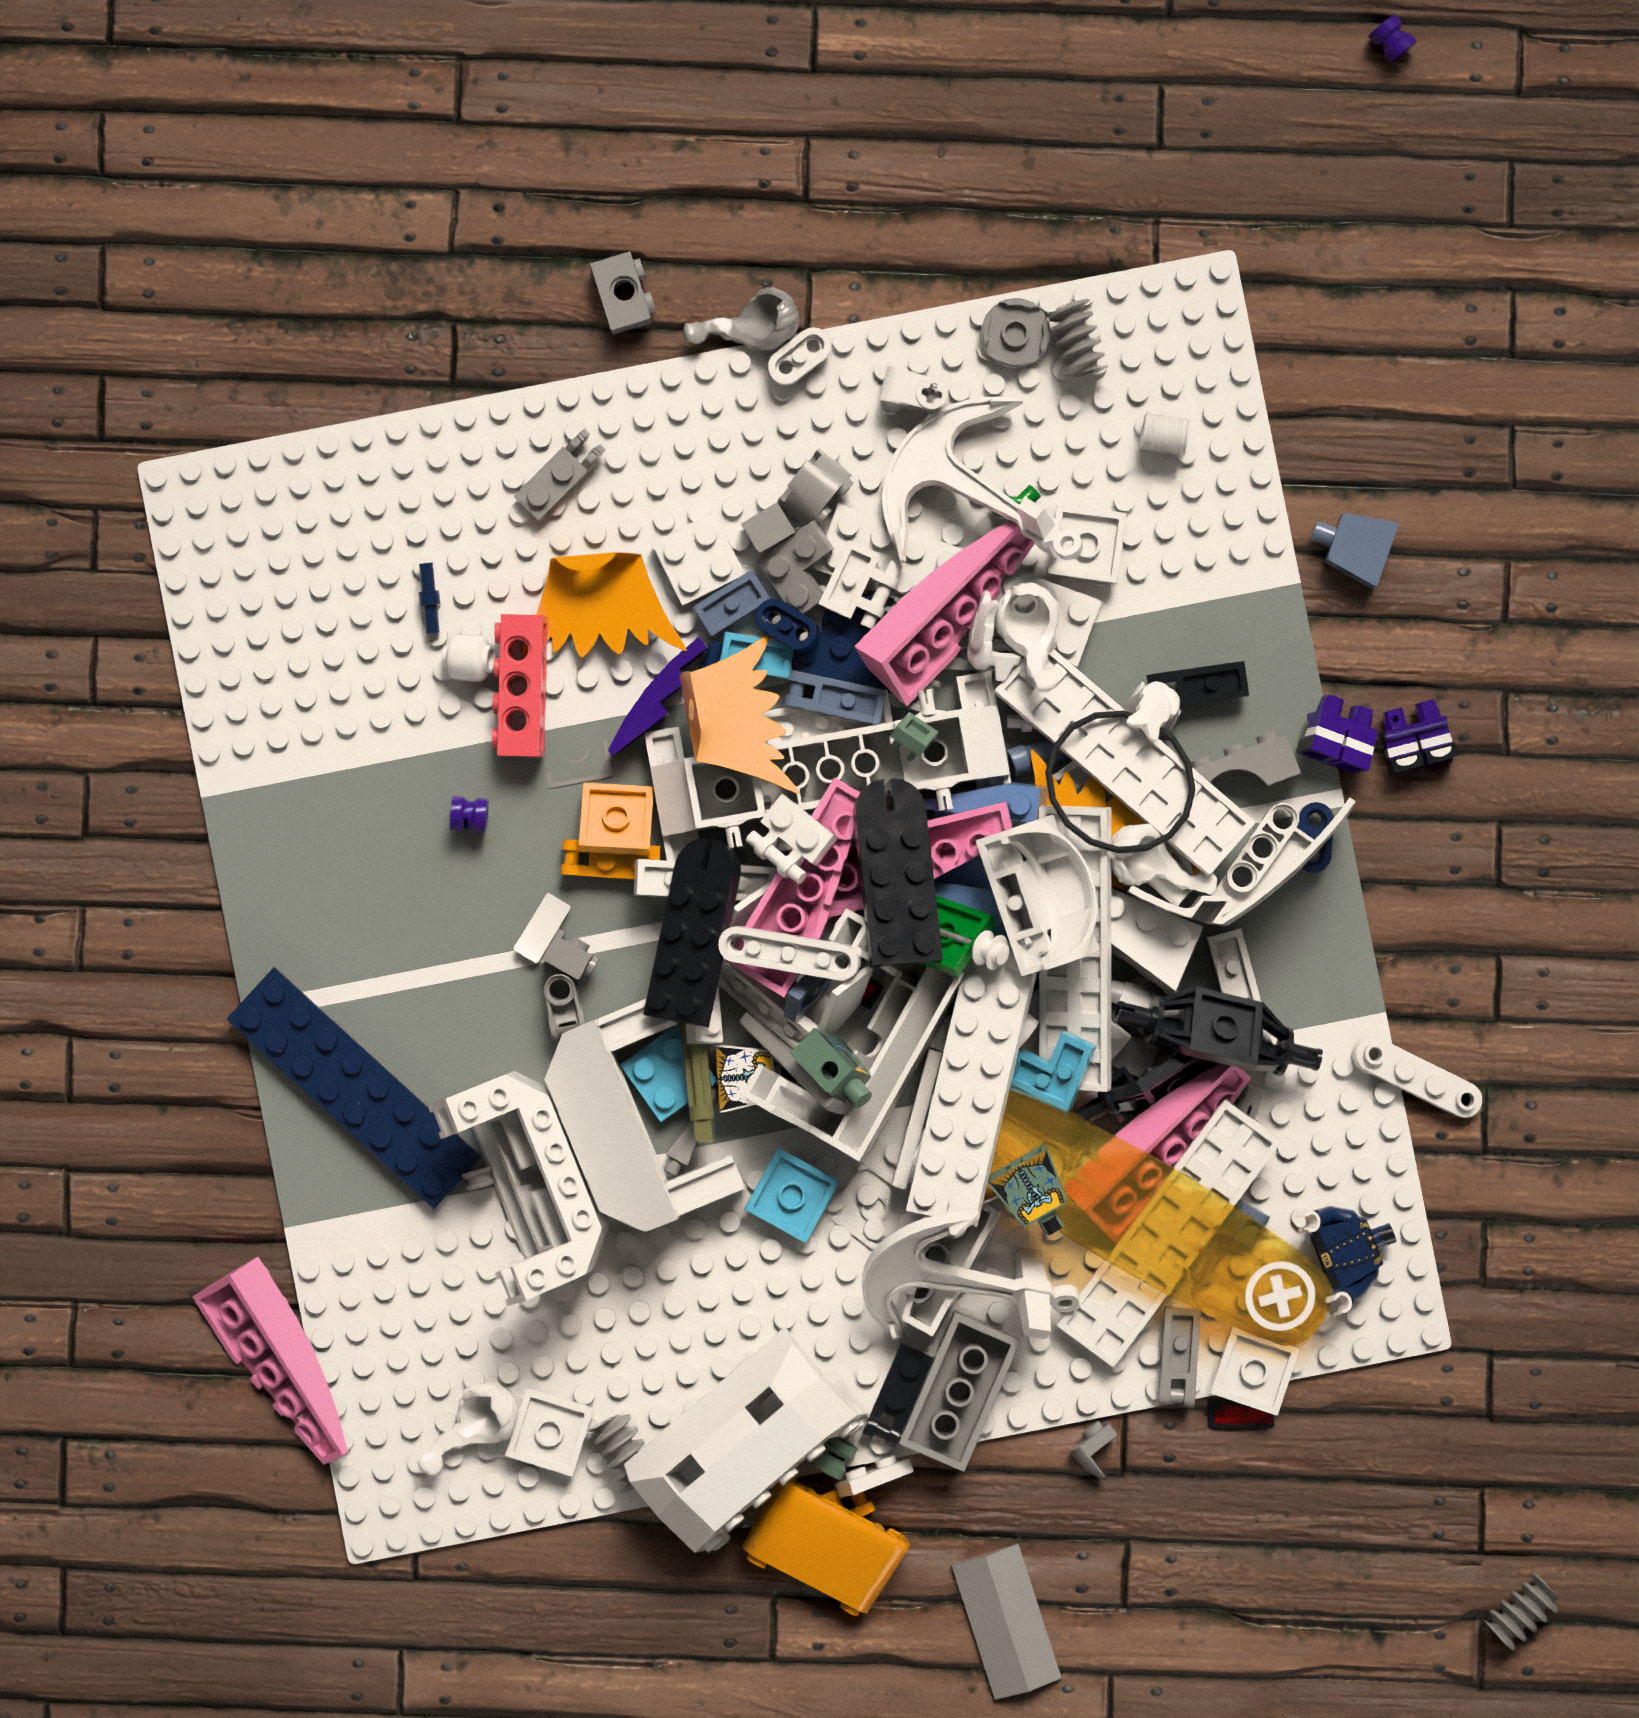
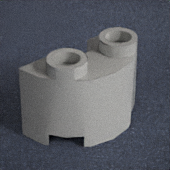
[777,448,854,526]

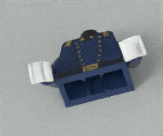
[1295,1206,1397,1316]

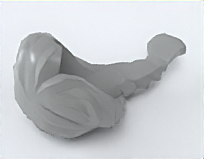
[683,287,800,351]

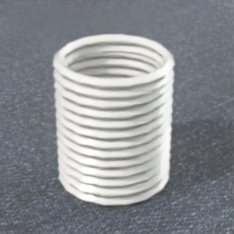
[1139,412,1191,457]

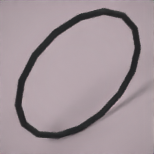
[1045,710,1196,853]

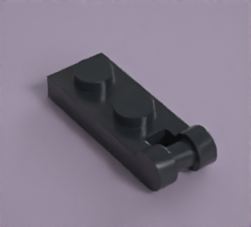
[1146,661,1249,706]
[862,1343,933,1448]

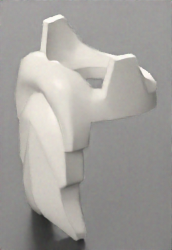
[967,590,1022,682]
[1125,681,1183,742]

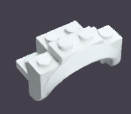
[976,814,1099,977]

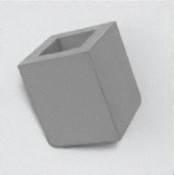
[741,502,795,553]

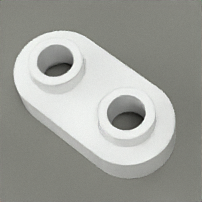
[768,327,831,386]

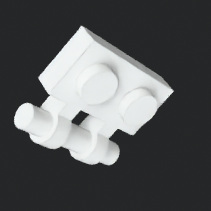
[819,540,903,629]
[746,794,838,884]

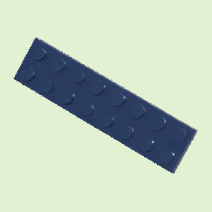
[227,967,483,1209]

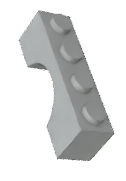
[1191,730,1301,787]

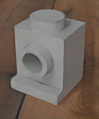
[542,929,599,980]

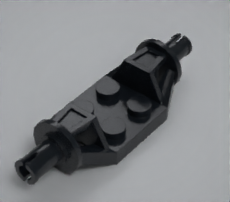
[1114,986,1323,1076]
[1071,997,1250,1132]

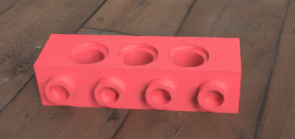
[492,614,548,758]

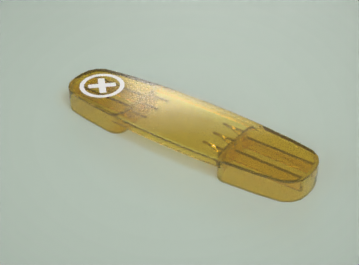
[990,1086,1332,1346]

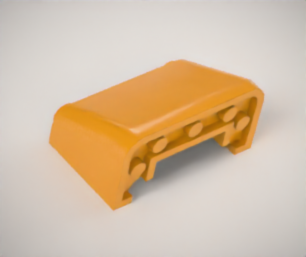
[742,1478,911,1616]

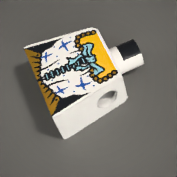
[715,1044,796,1113]

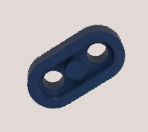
[755,599,821,653]
[1297,802,1334,873]

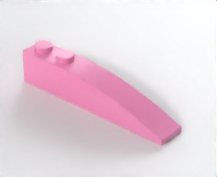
[854,520,1034,706]
[724,777,860,998]
[828,802,1013,918]
[1062,1064,1251,1243]
[192,1257,348,1465]

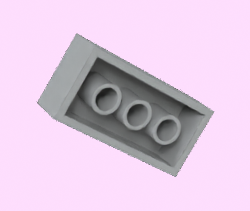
[898,1310,1020,1472]

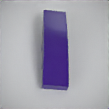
[608,637,708,757]

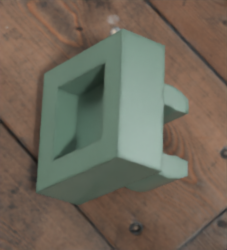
[890,712,939,761]

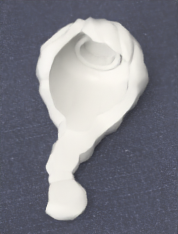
[994,582,1060,693]
[1111,824,1217,895]
[417,1382,518,1475]

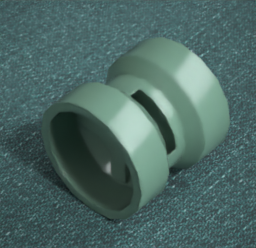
[810,1437,858,1480]

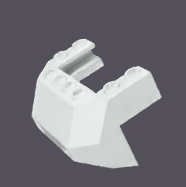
[741,908,965,1162]
[544,999,746,1232]
[428,1071,610,1306]
[624,1327,868,1553]

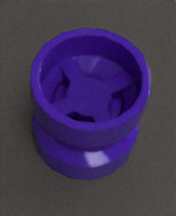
[1368,14,1417,64]
[450,796,489,834]

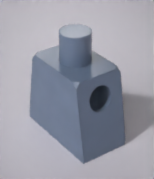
[1310,513,1399,589]

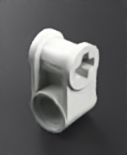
[879,366,948,414]

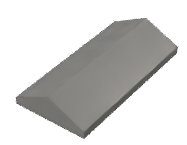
[951,1543,1062,1700]

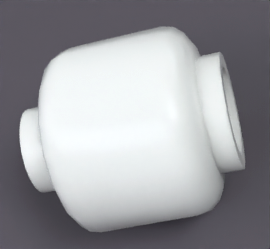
[441,635,496,681]

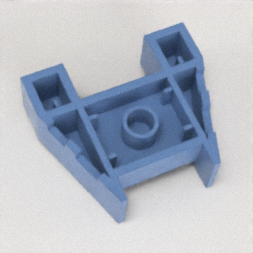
[924,782,1048,927]

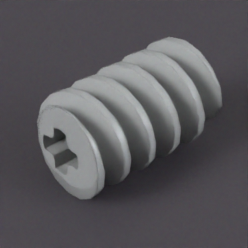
[1048,299,1108,377]
[588,1414,645,1493]
[1483,1572,1560,1651]

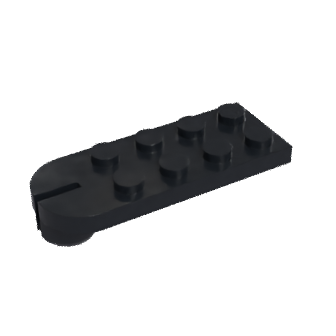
[853,778,943,967]
[643,838,741,1028]

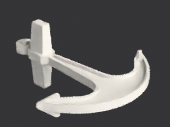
[882,397,1083,563]
[862,1206,1080,1340]

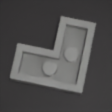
[757,520,834,614]

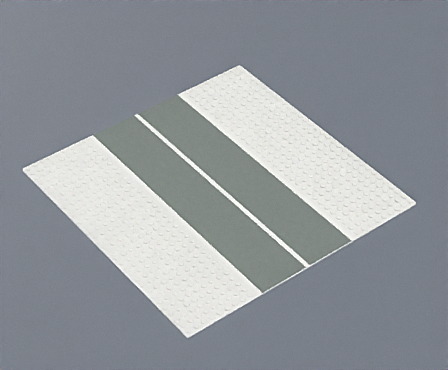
[138,250,1451,1564]

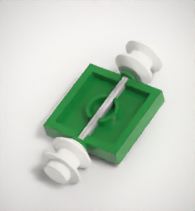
[920,895,1009,977]

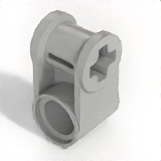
[544,973,587,1043]

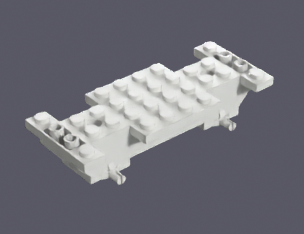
[644,671,1011,861]

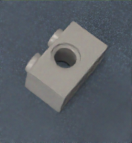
[590,251,656,335]

